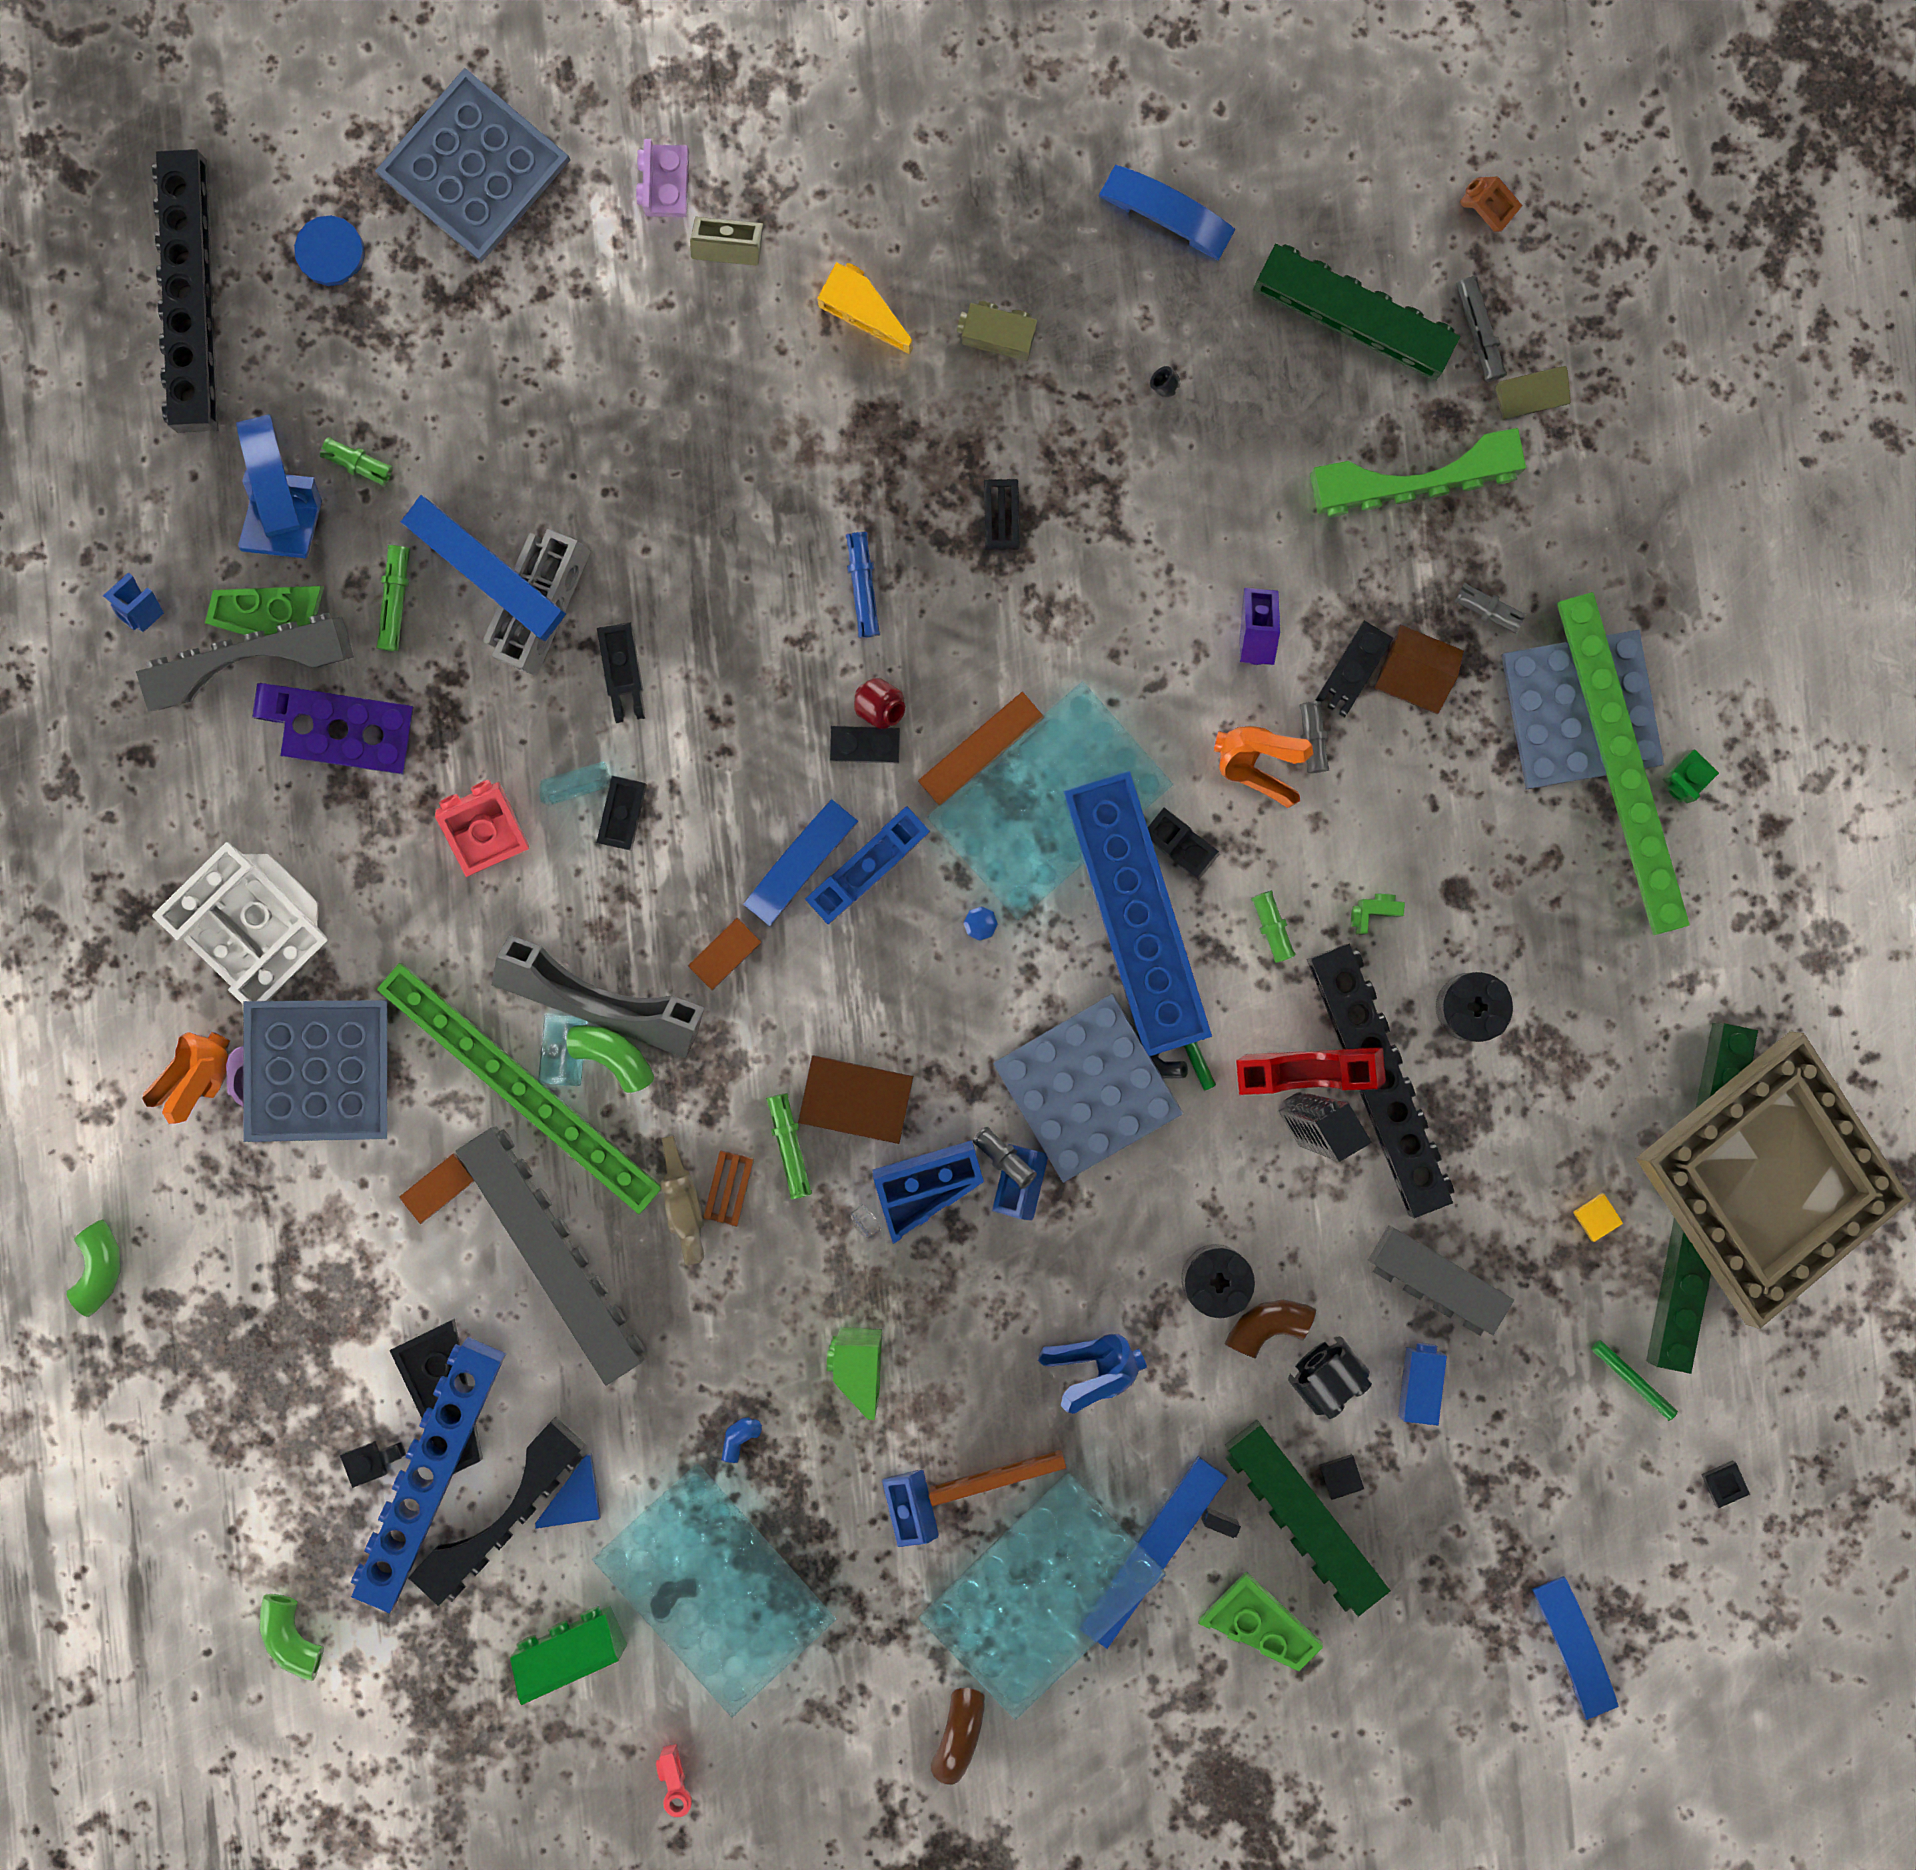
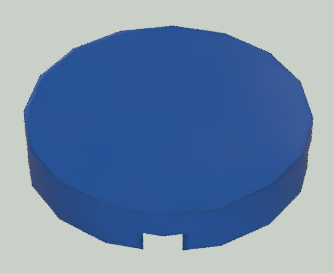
[294,215,365,286]

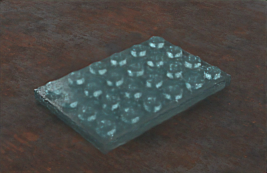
[927,681,1174,921]
[592,1462,837,1718]
[918,1471,1166,1720]

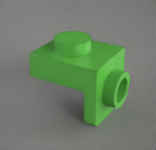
[1351,894,1405,935]

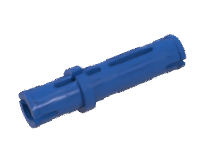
[846,532,880,638]

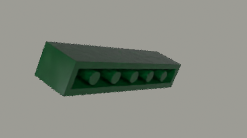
[1253,243,1461,381]
[1225,1420,1391,1617]

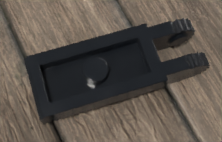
[597,622,645,723]

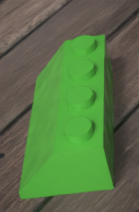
[827,1327,882,1420]

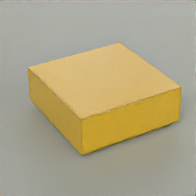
[1573,1193,1623,1242]

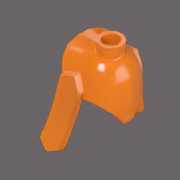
[1214,726,1313,808]
[142,1031,231,1124]

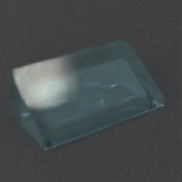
[539,762,611,806]
[538,1014,587,1086]

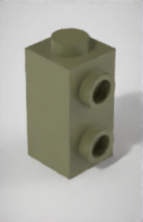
[957,301,1037,361]

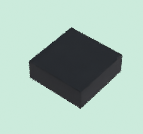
[1319,1454,1364,1500]
[1701,1460,1750,1508]
[1201,1508,1241,1538]

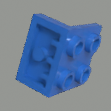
[238,470,322,559]

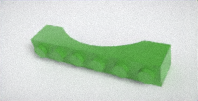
[1310,428,1526,517]

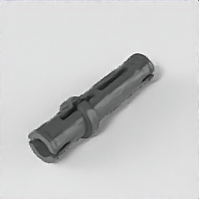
[1456,276,1507,382]

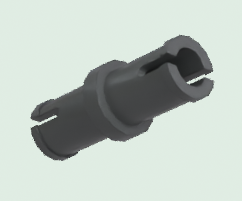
[1454,582,1526,634]
[1299,701,1329,773]
[973,1127,1037,1189]

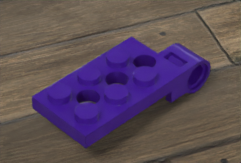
[252,683,414,775]

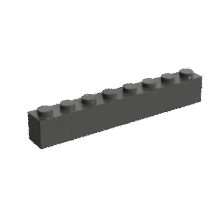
[455,1126,645,1386]

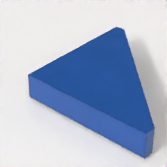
[535,1453,601,1529]

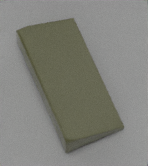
[690,216,763,266]
[1495,366,1571,420]

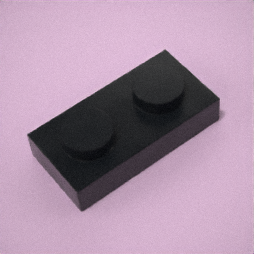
[830,726,900,764]
[596,776,647,851]

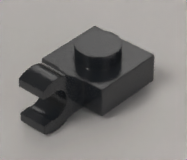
[340,1441,406,1488]

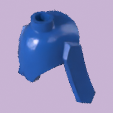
[1038,1334,1147,1414]

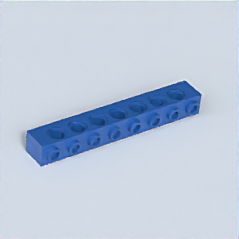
[351,1337,506,1614]

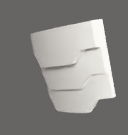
[152,842,328,1004]

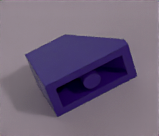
[1239,588,1280,665]

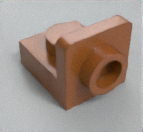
[1460,176,1523,232]

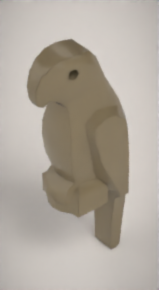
[660,1135,704,1266]

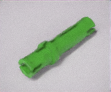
[376,545,410,651]
[766,1093,812,1199]

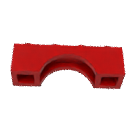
[1236,1048,1386,1095]

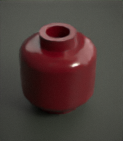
[854,678,906,729]

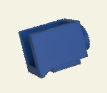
[103,573,164,632]

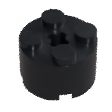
[1436,972,1513,1042]
[1181,1244,1255,1318]
[1288,1336,1372,1419]

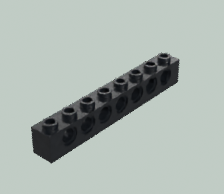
[152,149,219,433]
[1306,943,1454,1219]
[1279,1091,1372,1162]

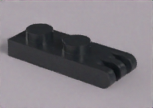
[1315,620,1393,718]

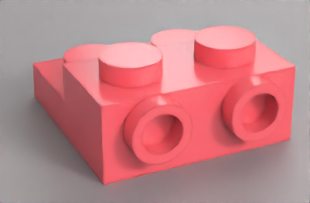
[435,780,529,877]

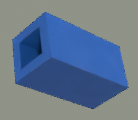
[1398,1343,1447,1426]

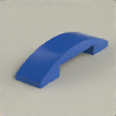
[1099,165,1235,261]
[236,414,301,537]
[743,799,858,926]
[805,806,931,925]
[1532,1576,1619,1720]

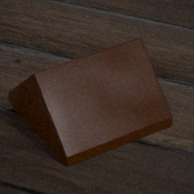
[1374,625,1464,714]

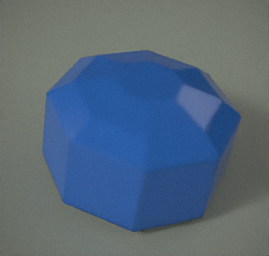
[963,906,998,941]

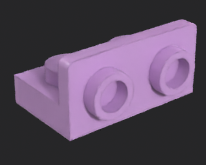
[636,139,689,217]

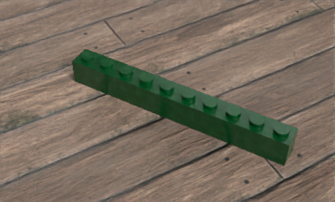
[1646,1023,1758,1374]

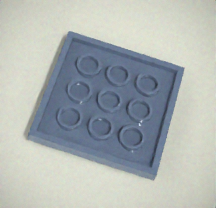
[375,68,570,263]
[1501,630,1664,790]
[993,993,1183,1183]
[243,1000,387,1142]

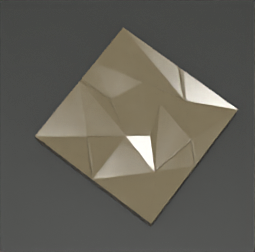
[1635,1031,1911,1329]

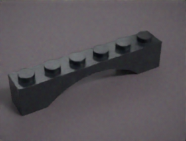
[408,1417,586,1606]

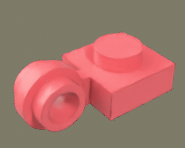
[656,1744,692,1817]

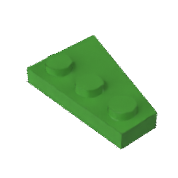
[205,586,324,636]
[1198,1571,1323,1671]

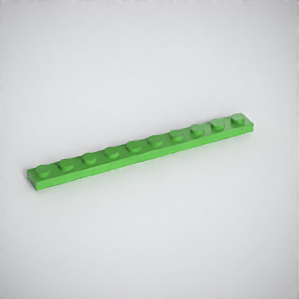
[1557,592,1690,935]
[377,963,662,1215]

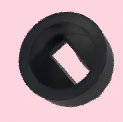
[1150,366,1180,397]

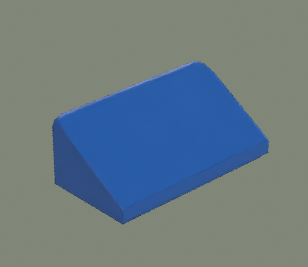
[992,1144,1048,1220]
[882,1470,939,1547]

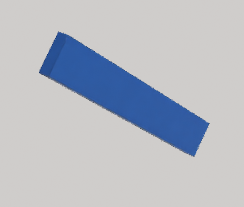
[400,495,566,642]
[1079,1456,1228,1649]

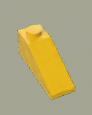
[817,262,913,354]

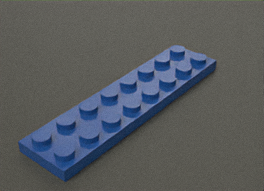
[1063,771,1212,1056]

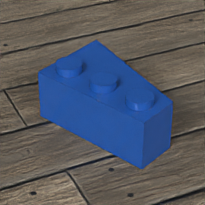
[872,1140,984,1244]

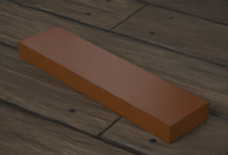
[918,691,1045,807]
[929,1450,1066,1507]

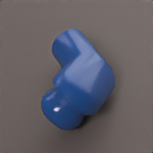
[721,1417,762,1463]

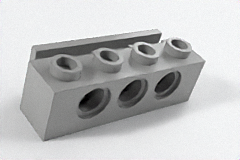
[483,529,591,677]

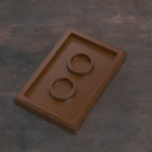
[798,1055,914,1144]

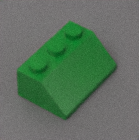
[510,1606,627,1705]

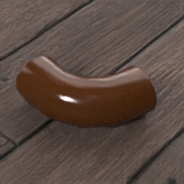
[1224,1299,1316,1359]
[931,1688,986,1785]

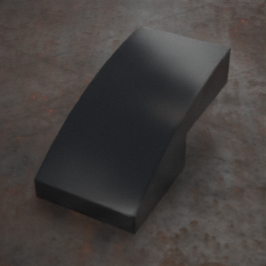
[1148,807,1220,881]

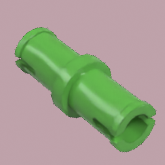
[320,437,393,486]
[1251,890,1296,963]

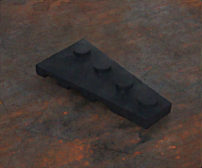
[389,1318,483,1474]

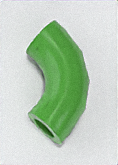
[566,1025,654,1093]
[67,1219,121,1317]
[259,1594,324,1681]

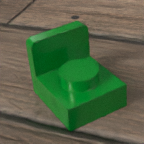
[1662,749,1719,803]

